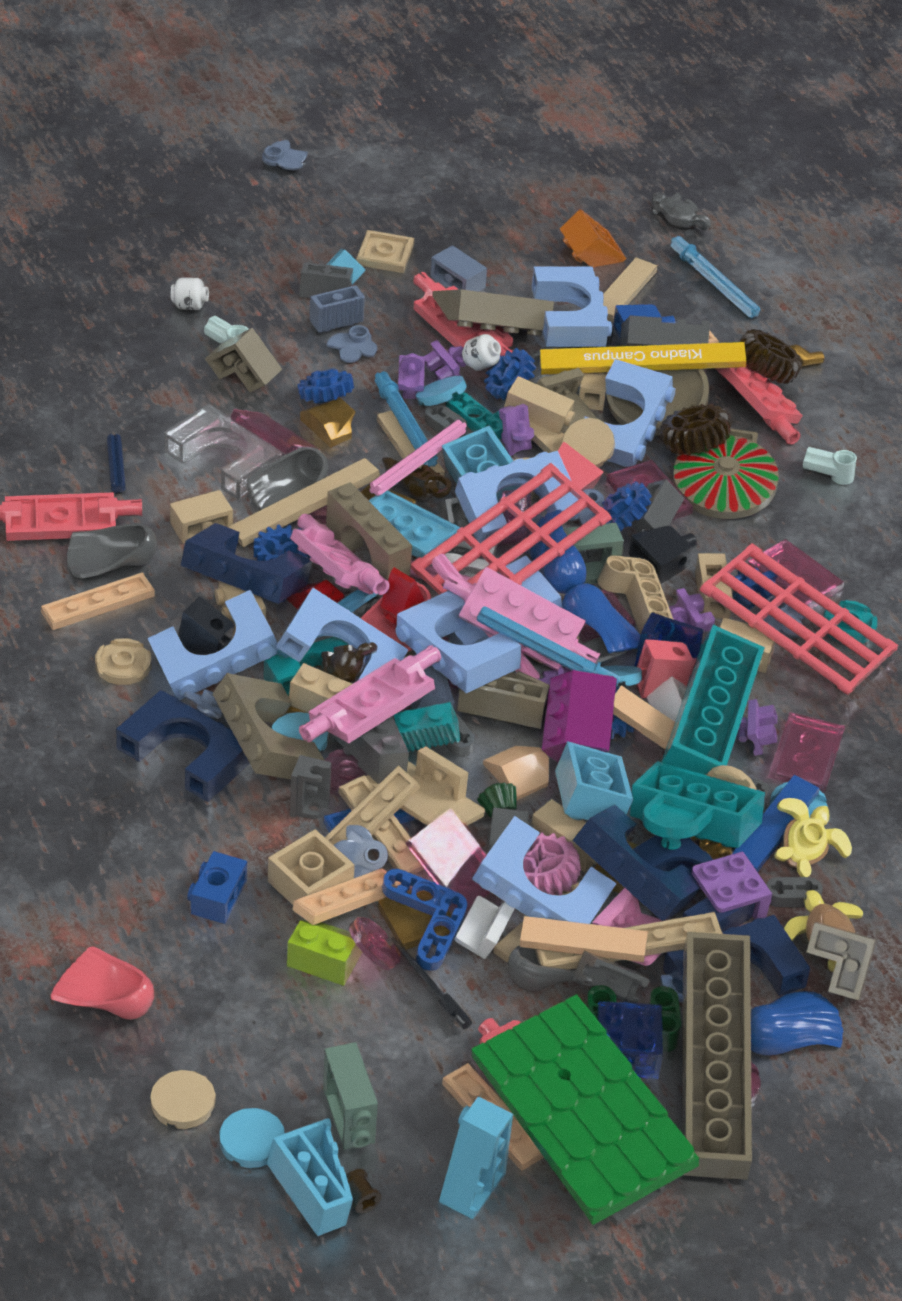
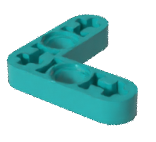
[446,391,503,440]

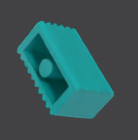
[394,702,460,752]

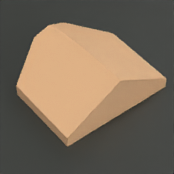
[483,746,549,800]

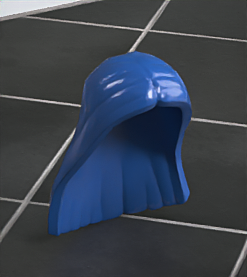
[530,509,587,594]
[562,583,644,653]
[751,991,843,1055]

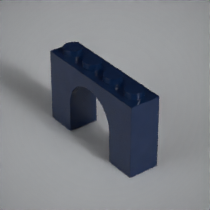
[180,523,312,604]
[116,690,250,802]
[572,805,701,921]
[633,835,755,932]
[663,915,810,996]

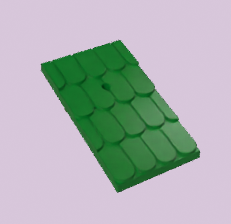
[471,994,699,1225]

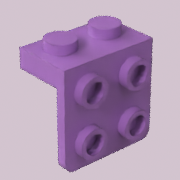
[692,852,772,919]

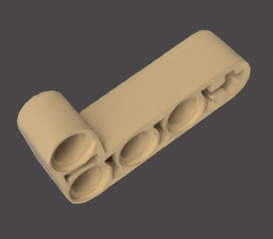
[597,556,676,642]

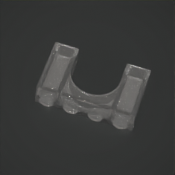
[164,404,285,502]

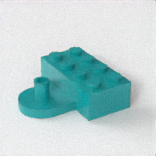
[630,761,765,850]

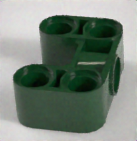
[586,985,681,1053]

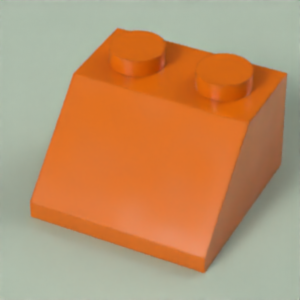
[560,209,627,267]

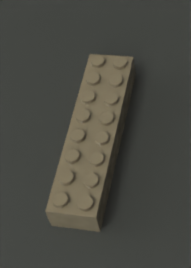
[682,932,752,1180]

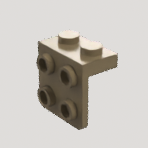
[536,368,597,434]

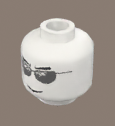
[171,278,209,310]
[462,334,501,371]

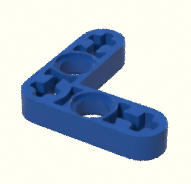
[382,869,467,971]

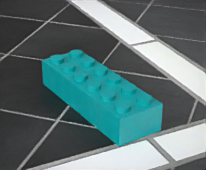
[661,625,765,775]

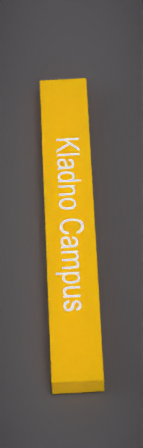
[540,342,746,375]

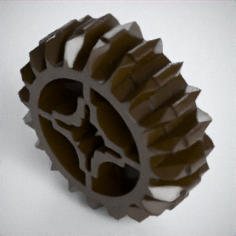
[739,329,803,384]
[660,404,731,456]

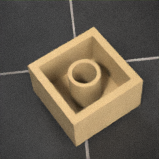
[268,829,355,905]

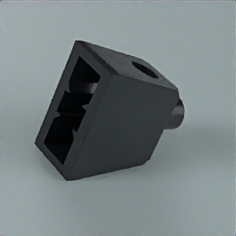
[629,525,697,584]
[178,596,235,655]

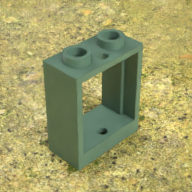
[564,523,624,584]
[323,1042,378,1150]

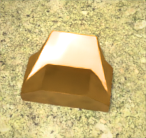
[300,397,356,448]

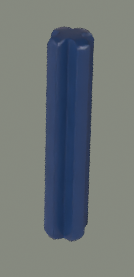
[107,434,126,493]

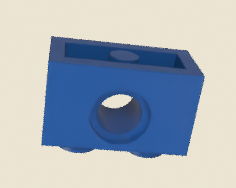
[187,851,247,924]

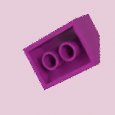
[542,670,617,763]

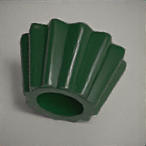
[477,783,517,818]

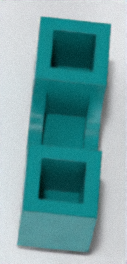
[263,637,348,697]

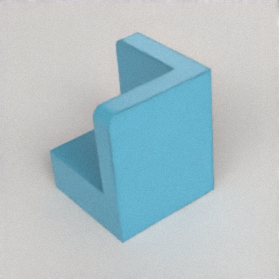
[326,248,366,284]

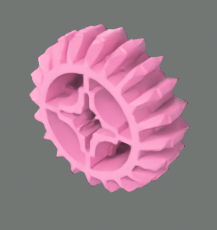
[523,832,581,896]

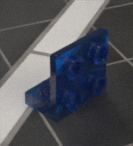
[635,612,704,667]
[598,1001,663,1079]

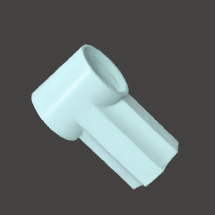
[204,316,249,344]
[803,447,857,485]

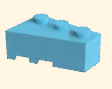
[439,1096,513,1219]
[267,1118,353,1236]

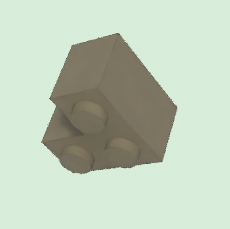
[205,328,282,392]
[806,922,877,1000]

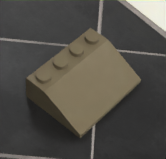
[432,289,554,336]

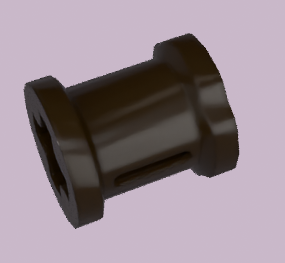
[346,1168,382,1214]

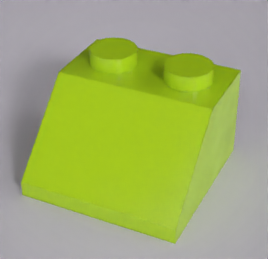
[287,920,368,986]

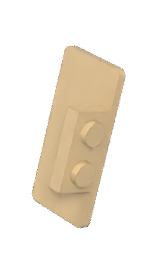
[365,747,485,836]

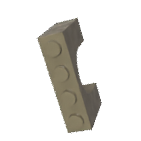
[326,482,412,581]
[213,673,325,779]

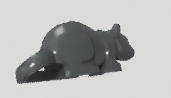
[652,192,711,231]

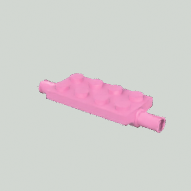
[290,514,389,595]
[443,567,600,672]
[299,645,441,744]

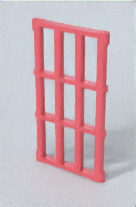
[411,463,612,595]
[700,543,899,695]

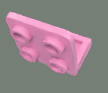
[592,888,662,966]

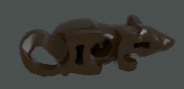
[382,457,452,501]
[314,642,378,682]

